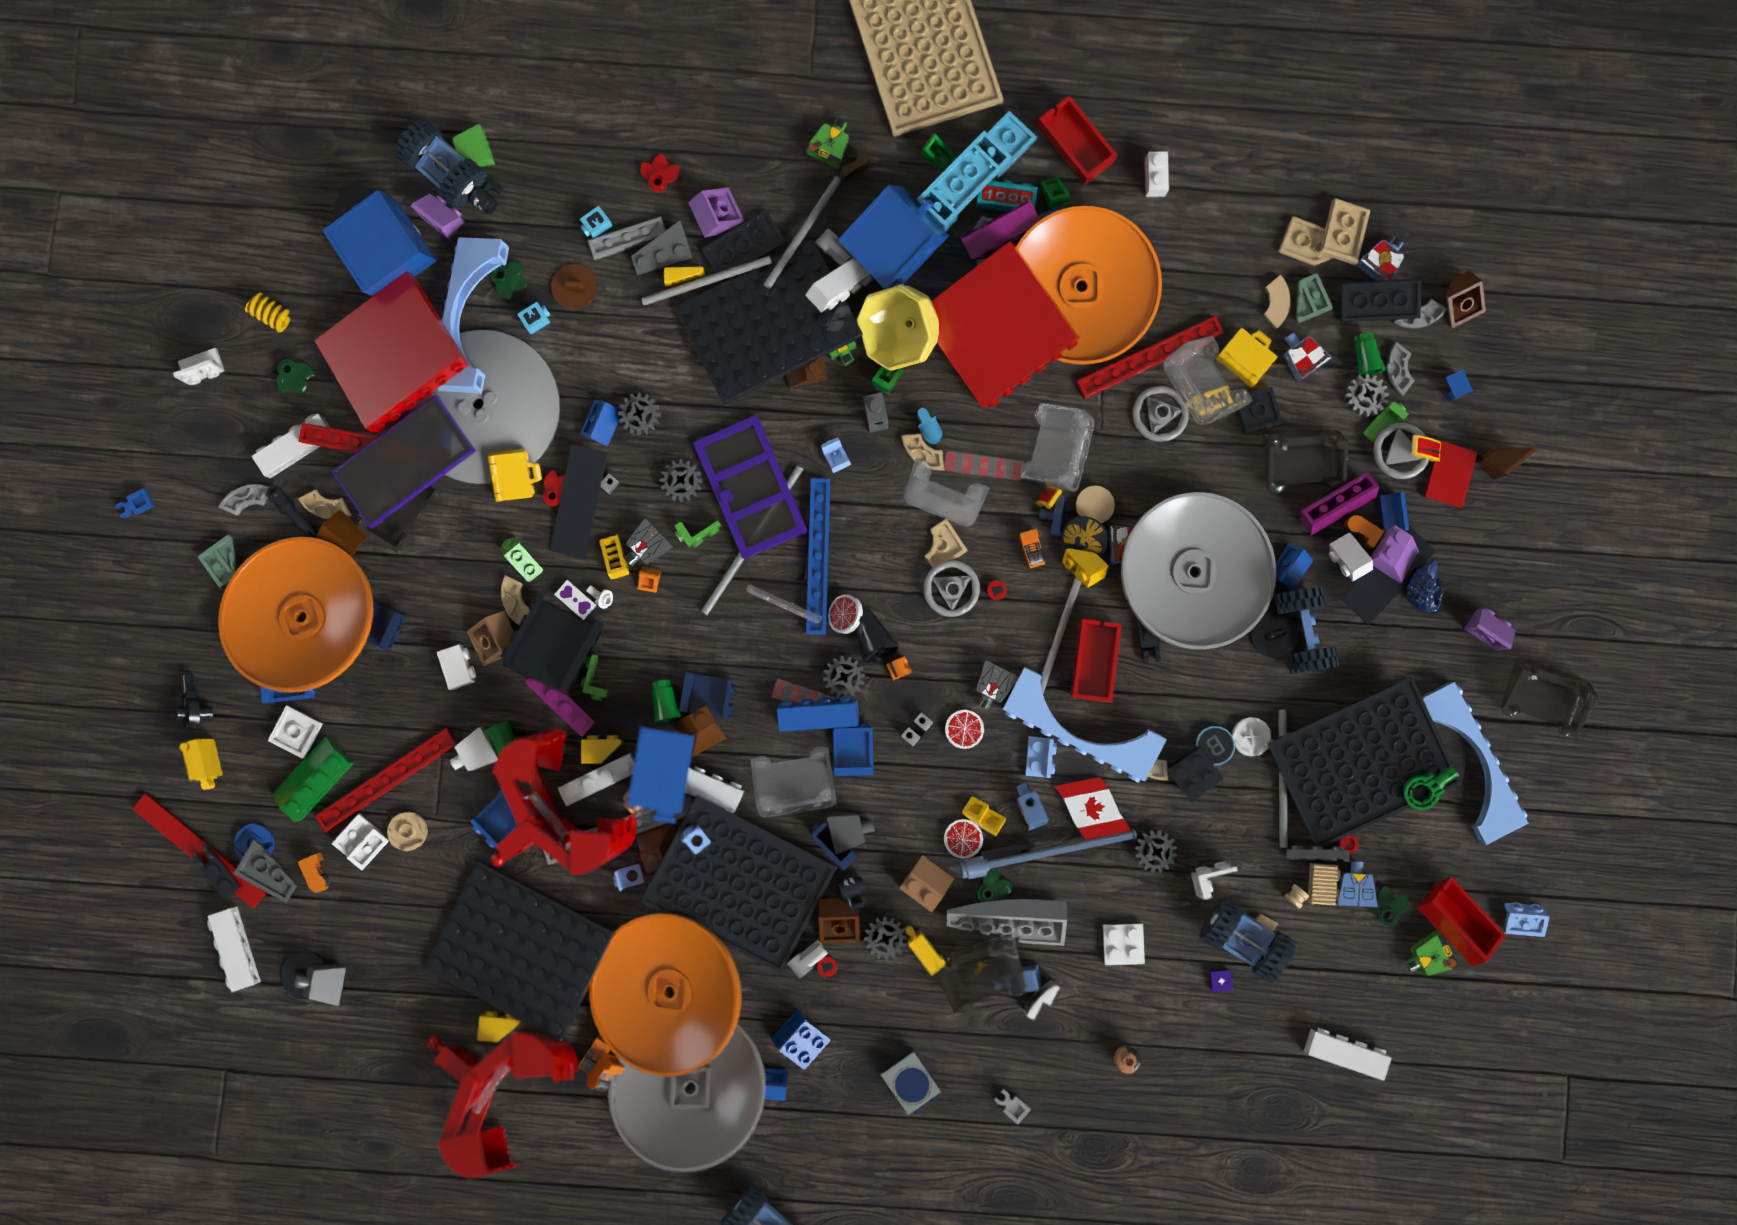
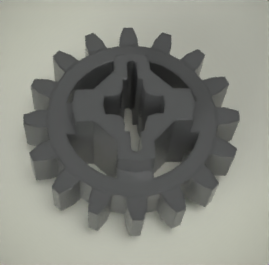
[618,393,661,436]
[660,459,703,502]
[823,656,865,698]
[1134,830,1177,873]
[864,916,907,960]

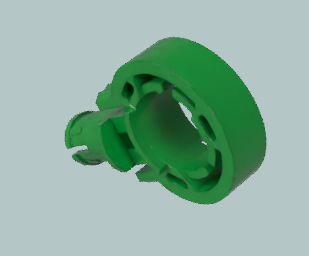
[1403,765,1459,810]

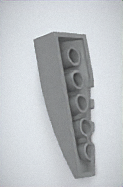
[947,899,1067,946]

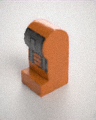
[1344,515,1384,549]
[1018,529,1045,569]
[886,656,911,681]
[298,853,330,892]
[579,1035,611,1074]
[587,1053,625,1092]

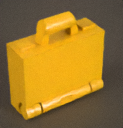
[1216,328,1277,388]
[487,448,542,502]
[180,739,223,790]
[906,925,945,975]

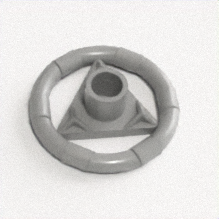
[1132,386,1189,442]
[1373,423,1429,479]
[924,560,980,617]

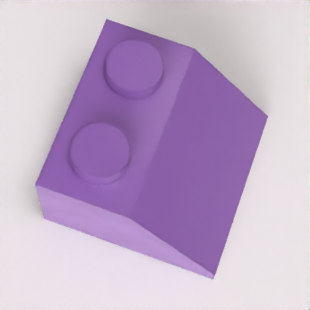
[688,188,745,237]
[411,194,464,240]
[1371,525,1419,583]
[1464,608,1516,651]

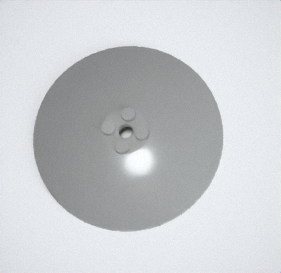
[404,330,560,484]
[608,1023,765,1172]

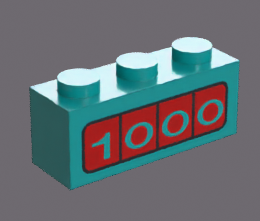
[976,179,1038,212]

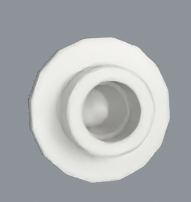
[586,585,613,609]

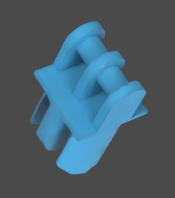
[917,408,942,444]

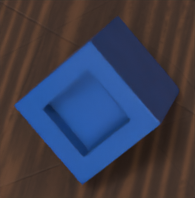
[1445,370,1473,402]

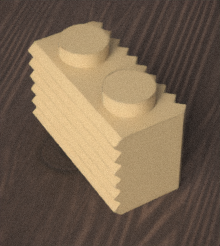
[1308,863,1340,905]

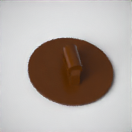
[551,264,597,309]

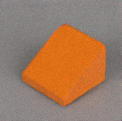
[637,566,661,593]

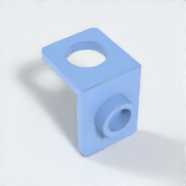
[681,824,710,854]
[613,864,644,891]

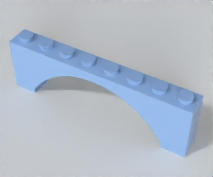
[437,238,509,394]
[1003,666,1167,782]
[1422,682,1528,845]

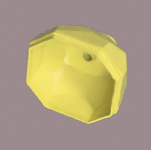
[857,285,939,371]

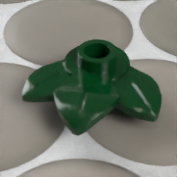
[491,262,528,300]
[276,359,315,394]
[976,869,1013,903]
[1368,886,1408,926]

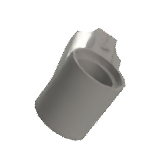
[815,229,853,266]
[787,940,828,979]

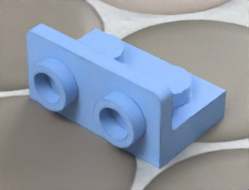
[1025,736,1057,778]
[1503,902,1550,937]

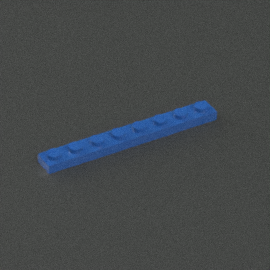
[806,478,830,635]

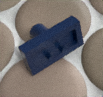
[1040,495,1067,537]

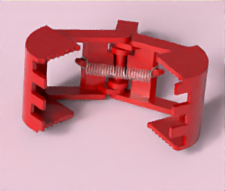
[491,728,637,874]
[427,1031,578,1178]

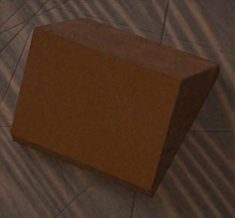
[315,510,371,557]

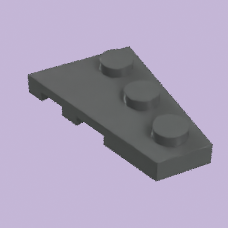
[631,220,693,275]
[234,838,298,903]
[1286,846,1350,863]

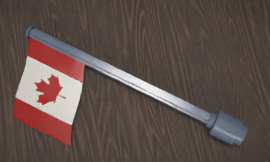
[960,777,1137,879]

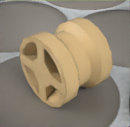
[1284,884,1310,909]

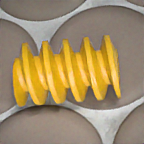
[245,292,290,332]

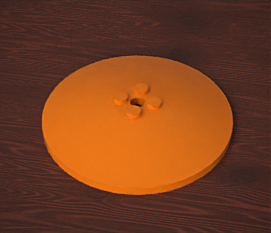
[1016,206,1162,364]
[218,537,373,692]
[589,913,741,1076]

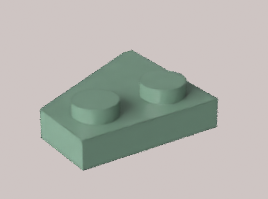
[1296,273,1333,324]
[197,535,237,589]

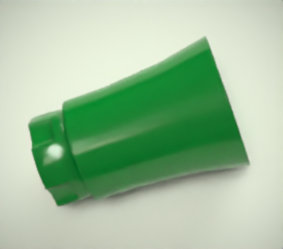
[1354,333,1386,377]
[651,680,682,723]
[484,720,516,756]

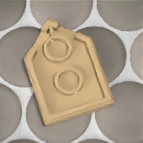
[1278,216,1332,266]

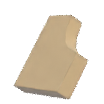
[925,518,968,568]

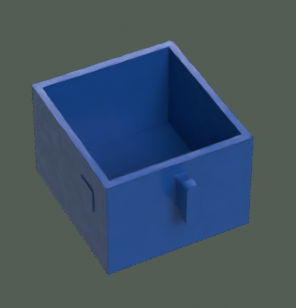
[838,185,949,290]
[322,190,437,296]
[628,727,694,823]

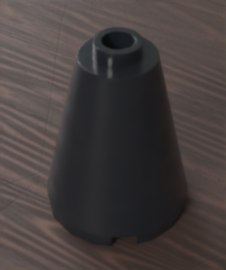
[856,608,899,664]

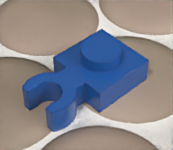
[115,488,155,518]

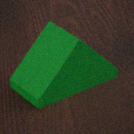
[921,133,956,172]
[1040,177,1070,210]
[872,366,904,395]

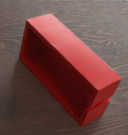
[1037,95,1117,185]
[1070,619,1122,703]
[1417,876,1506,967]

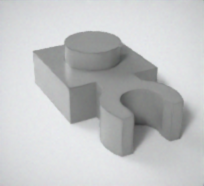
[994,1088,1031,1125]

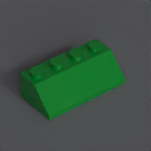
[272,736,355,822]

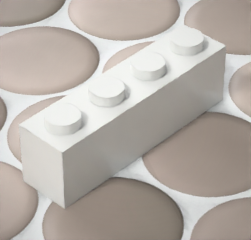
[806,257,873,312]
[252,414,330,478]
[558,753,635,806]
[685,766,744,813]
[208,907,261,992]
[1304,1028,1391,1081]

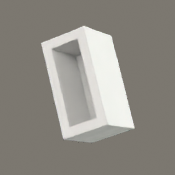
[1145,152,1169,197]
[1329,532,1373,581]
[437,645,476,690]

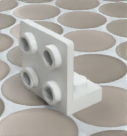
[173,348,225,385]
[1191,861,1238,899]

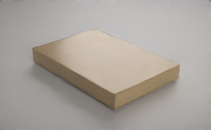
[1319,198,1370,265]

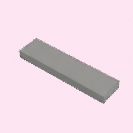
[588,217,666,260]

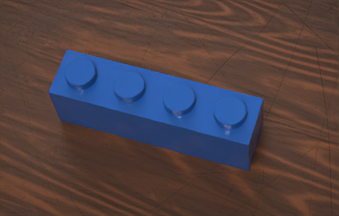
[777,696,859,732]

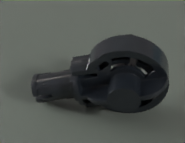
[175,674,213,730]

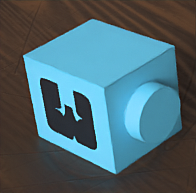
[580,206,612,238]
[517,302,550,334]

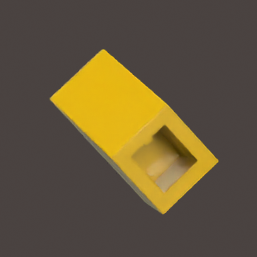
[1062,548,1108,588]
[581,736,623,763]
[477,1011,522,1042]

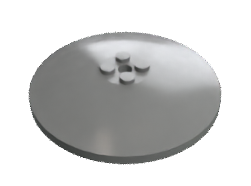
[1121,492,1276,650]

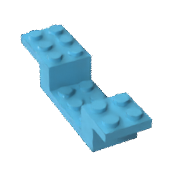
[917,111,1037,232]

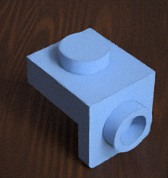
[821,438,851,473]

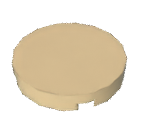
[1075,486,1115,524]
[387,811,428,851]

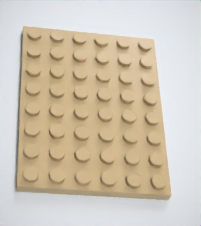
[849,0,1003,137]

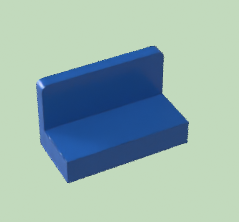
[580,399,621,446]
[1378,491,1409,532]
[1276,543,1313,591]
[764,1068,788,1101]

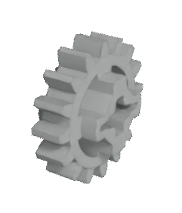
[1345,374,1389,417]

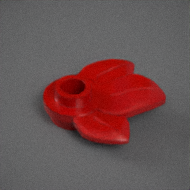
[641,154,680,192]
[543,470,565,506]

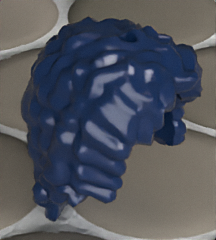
[1406,559,1446,613]

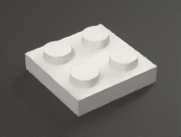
[268,706,323,759]
[1103,923,1145,965]

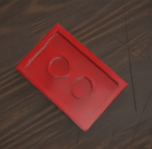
[1423,441,1478,508]

